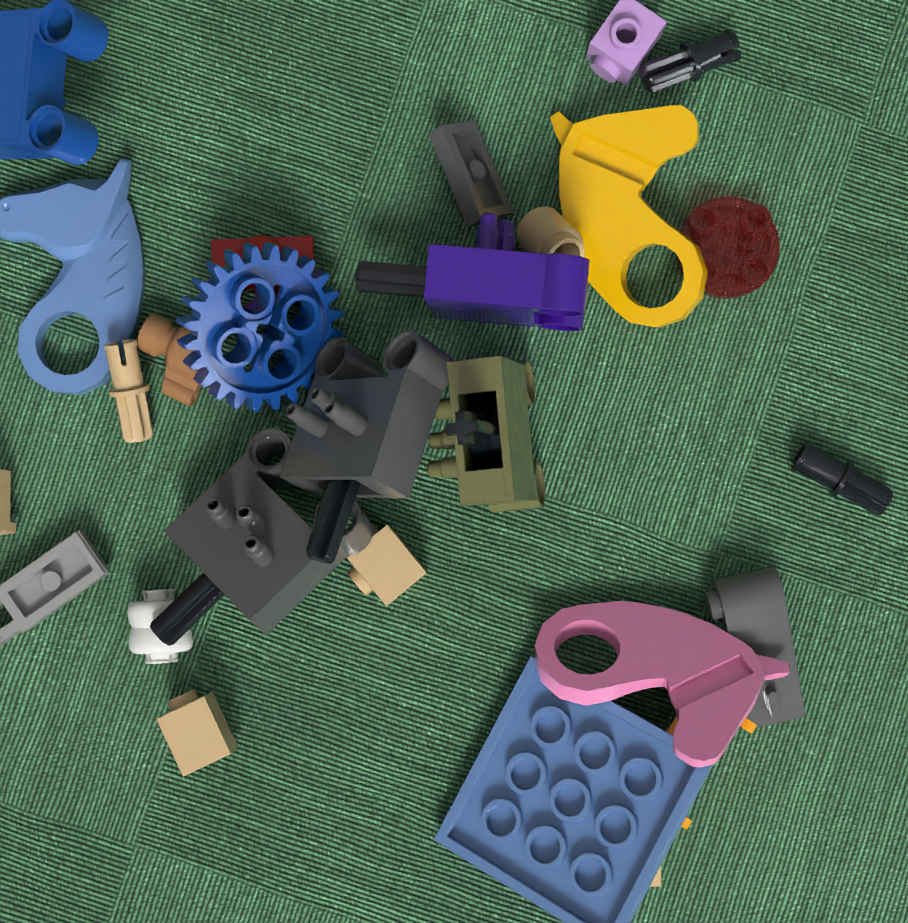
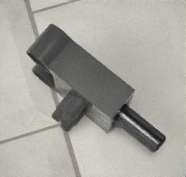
[280,330,454,564]
[150,428,373,646]

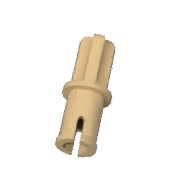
[103,339,153,443]

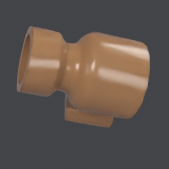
[137,313,201,407]

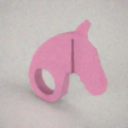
[534,601,790,768]

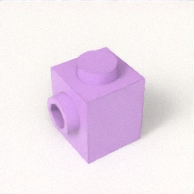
[586,0,667,86]

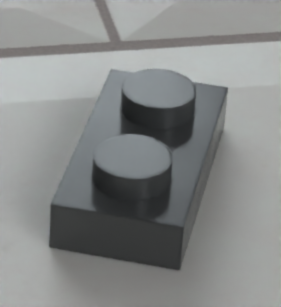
[428,120,514,227]

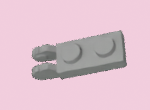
[0,530,112,647]

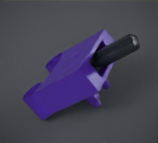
[355,212,590,331]

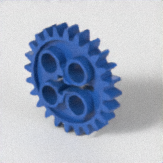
[177,242,344,412]

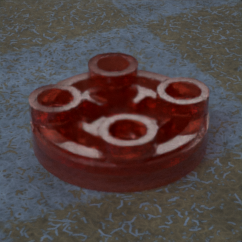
[676,196,780,300]

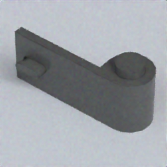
[704,566,806,728]

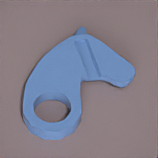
[0,158,145,395]

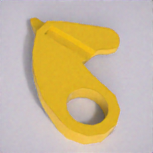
[550,105,708,328]

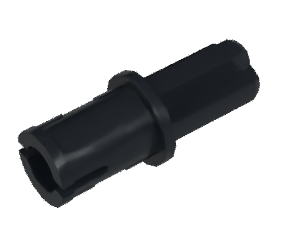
[639,29,741,93]
[790,440,893,515]

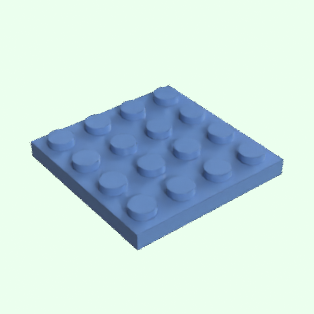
[434,656,714,923]

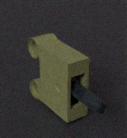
[427,356,545,513]

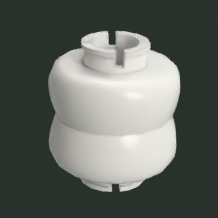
[127,589,193,664]

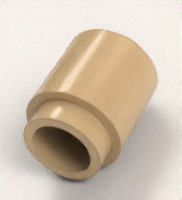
[516,207,585,257]

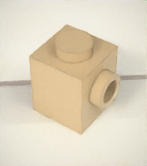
[347,523,428,606]
[156,689,238,777]

